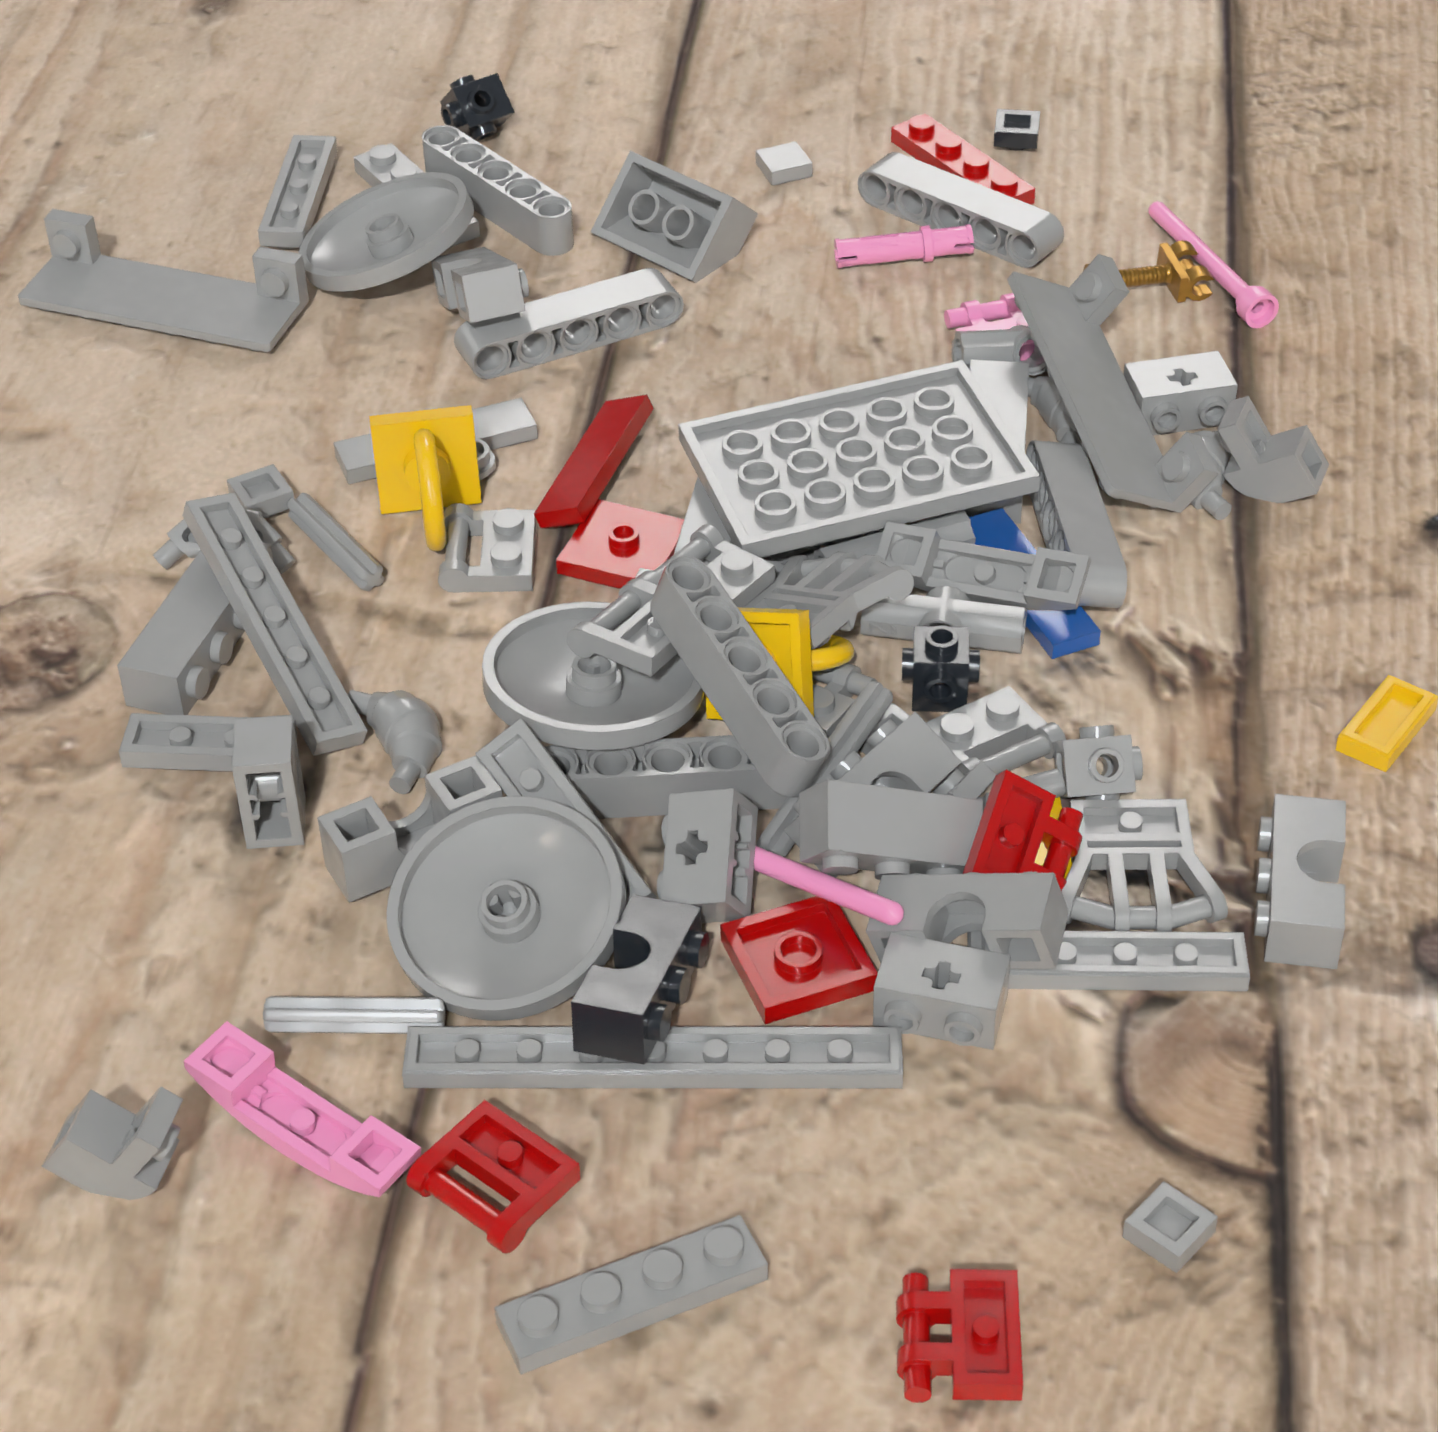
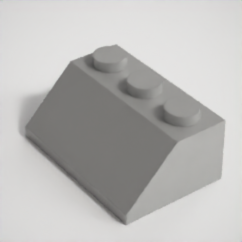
[591,151,758,283]

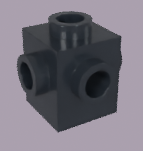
[440,73,515,141]
[902,625,980,712]

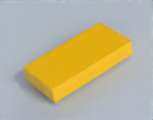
[1335,675,1438,772]

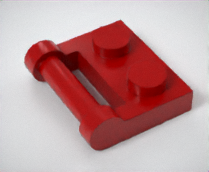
[406,1100,581,1254]

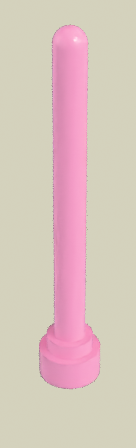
[1149,201,1279,328]
[754,846,904,926]

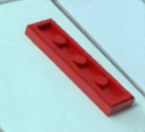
[534,394,654,528]

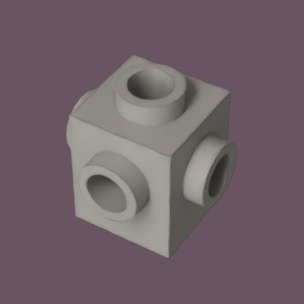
[1053,725,1143,800]

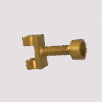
[1083,240,1214,303]

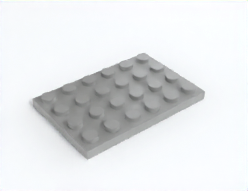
[678,360,1040,558]

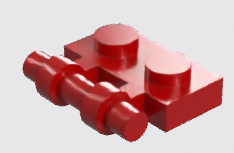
[963,769,1083,891]
[896,1269,1023,1403]

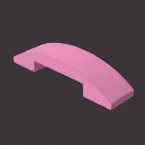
[184,1021,421,1197]

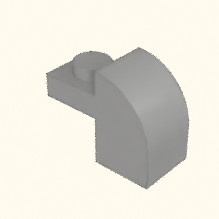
[1218,396,1329,503]
[42,1087,183,1200]

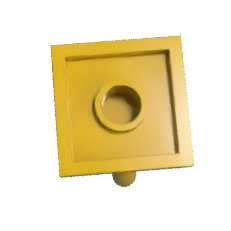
[369,405,482,552]
[705,607,854,720]

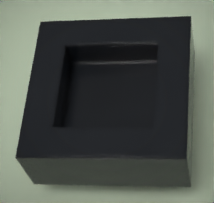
[994,109,1040,151]

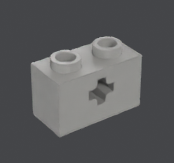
[1124,351,1238,436]
[232,715,306,849]
[657,788,758,923]
[873,932,1011,1050]

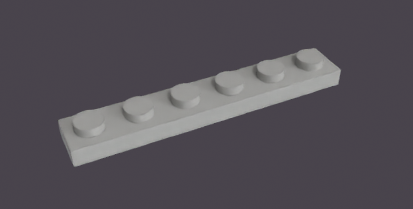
[182,492,367,756]

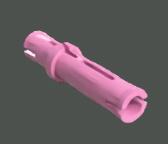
[834,224,974,269]

